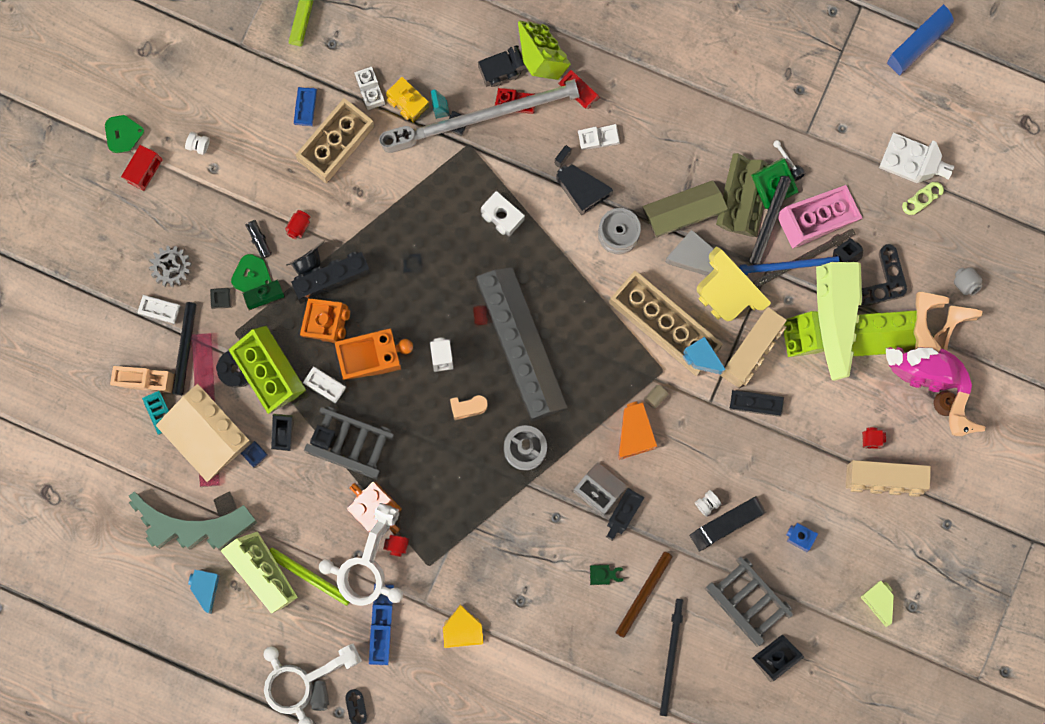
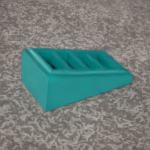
[431,89,450,119]
[142,391,169,435]

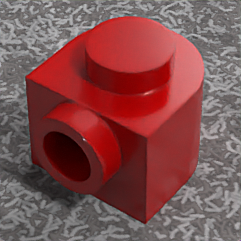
[862,427,886,449]
[383,535,409,557]

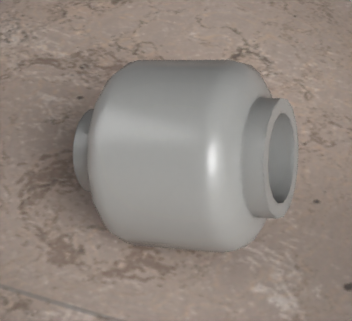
[954,267,983,296]

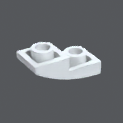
[354,67,385,110]

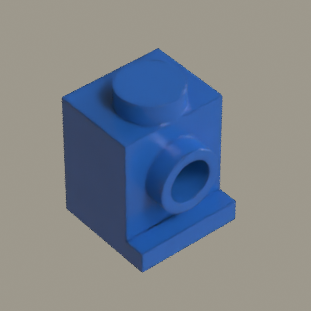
[786,523,818,552]

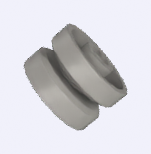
[598,208,641,254]

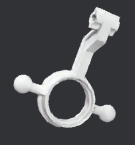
[319,503,403,606]
[263,643,362,724]

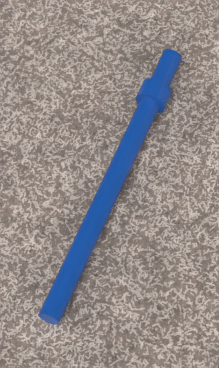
[738,256,839,275]

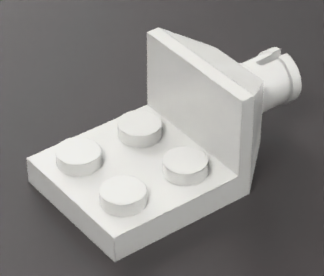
[879,132,954,183]

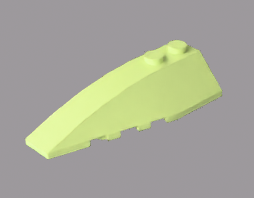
[816,262,862,381]

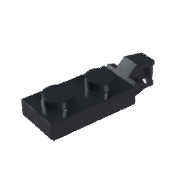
[606,488,645,541]

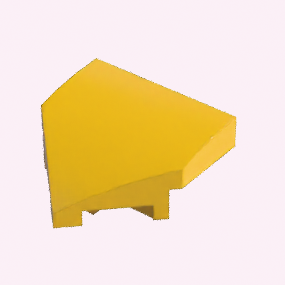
[443,604,483,648]

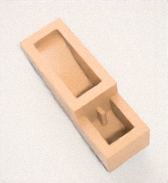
[110,366,175,393]

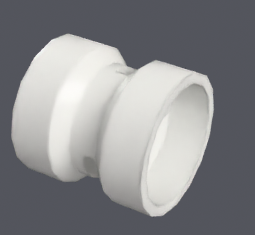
[185,131,210,155]
[694,490,722,517]

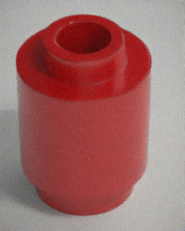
[285,210,311,240]

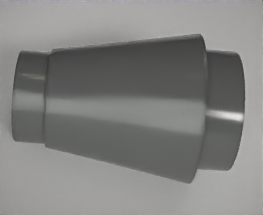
[310,681,329,711]

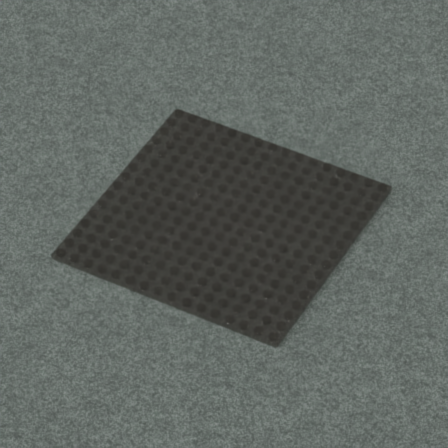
[235,145,663,566]

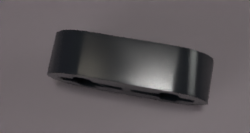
[345,689,367,724]

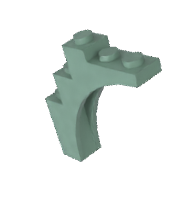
[129,491,257,551]

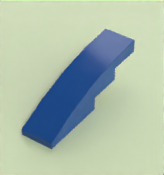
[369,584,394,665]

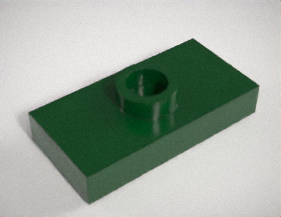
[242,279,284,310]

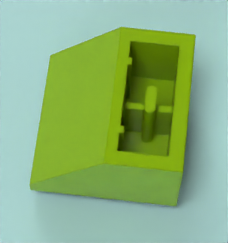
[784,311,824,357]

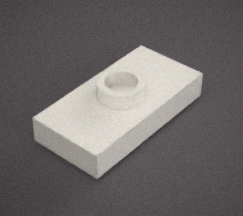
[137,295,180,324]
[303,366,346,404]

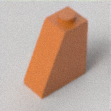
[618,401,657,460]

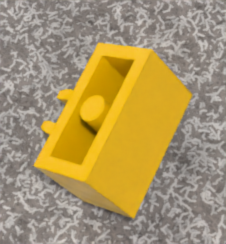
[386,77,429,123]

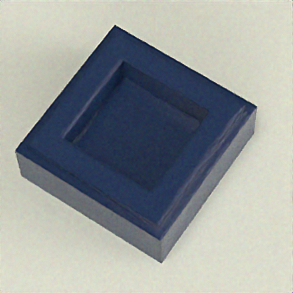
[240,441,268,468]

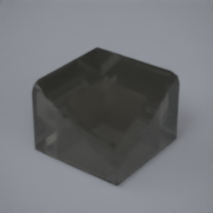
[213,491,238,517]

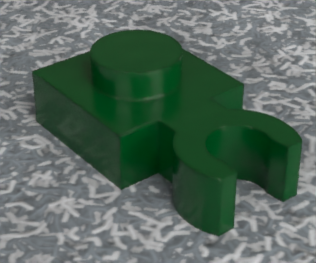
[590,565,623,585]

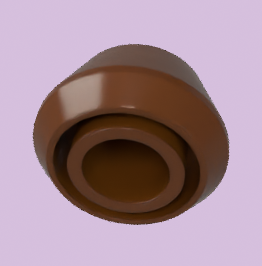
[933,390,956,416]

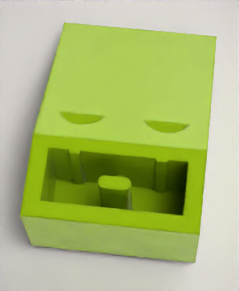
[518,20,571,80]

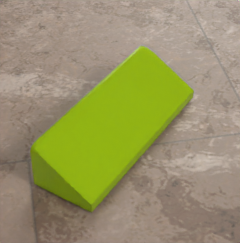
[289,0,314,47]

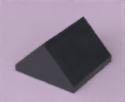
[752,634,804,682]

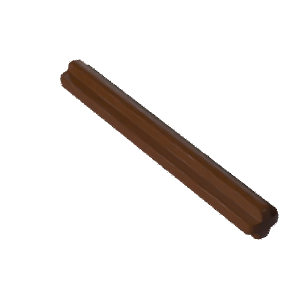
[616,552,673,638]

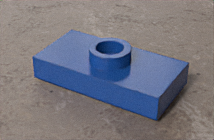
[294,87,317,127]

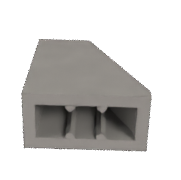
[665,230,714,276]

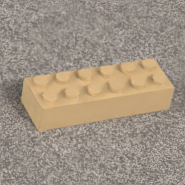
[609,270,723,377]

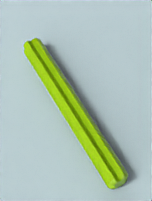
[269,548,350,606]

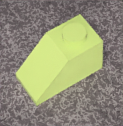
[861,581,894,627]

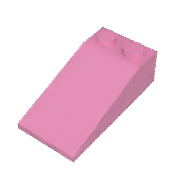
[777,185,862,249]

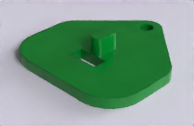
[105,115,144,153]
[231,254,271,292]

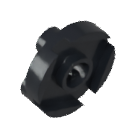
[216,351,249,388]

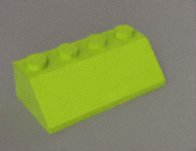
[851,311,917,357]
[229,326,306,414]

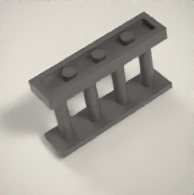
[304,406,394,480]
[705,556,793,647]

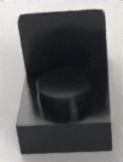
[271,414,294,451]

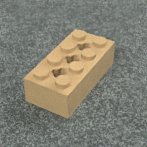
[296,98,374,184]
[720,307,786,388]
[846,460,931,497]

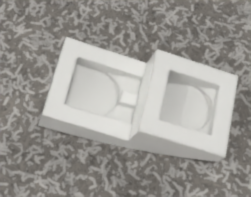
[578,124,620,150]

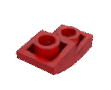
[495,88,535,114]

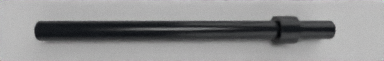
[659,599,684,717]

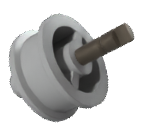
[504,425,547,470]

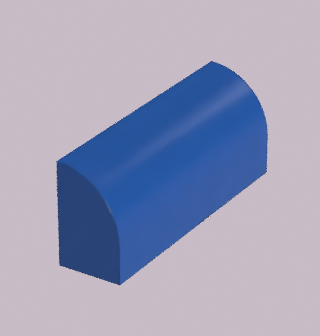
[887,4,954,76]

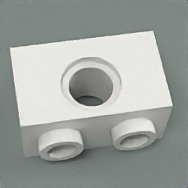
[481,191,525,237]
[430,338,453,372]

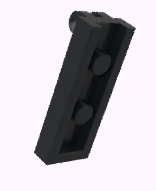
[729,390,784,417]

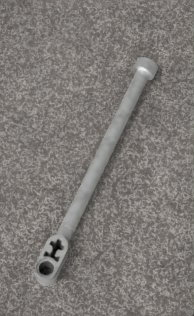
[379,79,580,153]

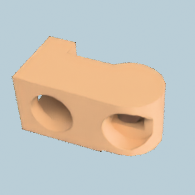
[450,395,487,420]

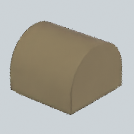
[644,385,669,409]

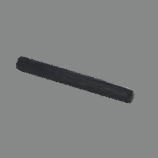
[749,176,791,265]
[172,302,197,396]

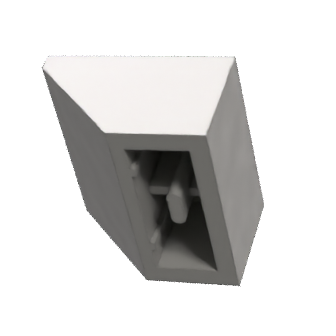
[573,462,628,516]

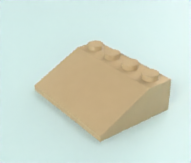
[156,384,251,483]

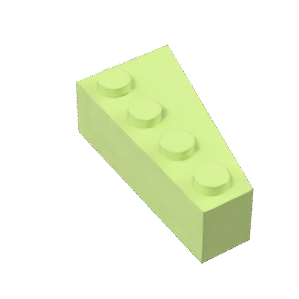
[221,531,298,613]

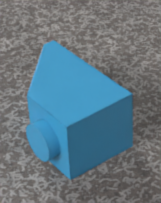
[683,337,725,375]
[188,569,220,614]

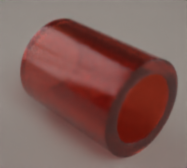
[473,306,488,325]

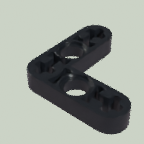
[858,244,907,307]

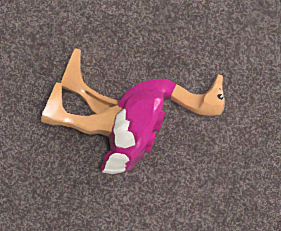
[886,292,986,436]

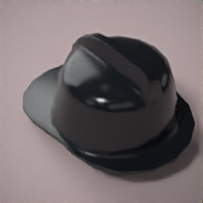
[286,240,325,276]

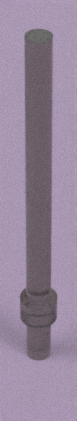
[753,228,856,288]

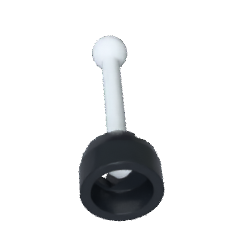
[773,140,806,181]

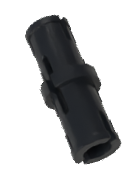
[245,220,272,259]

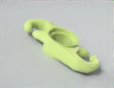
[902,182,944,215]

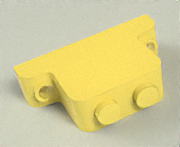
[697,246,771,321]

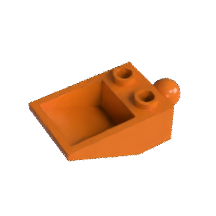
[334,328,413,380]

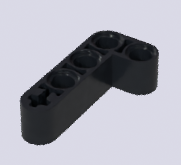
[689,496,767,552]

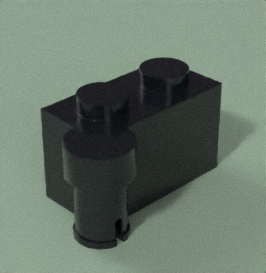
[478,45,527,87]

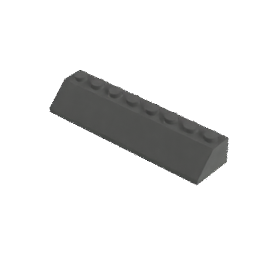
[476,267,567,422]

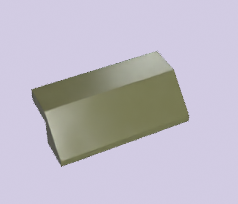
[716,153,770,237]
[642,180,728,237]

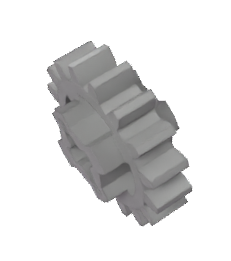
[149,246,191,288]

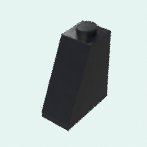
[556,164,613,215]

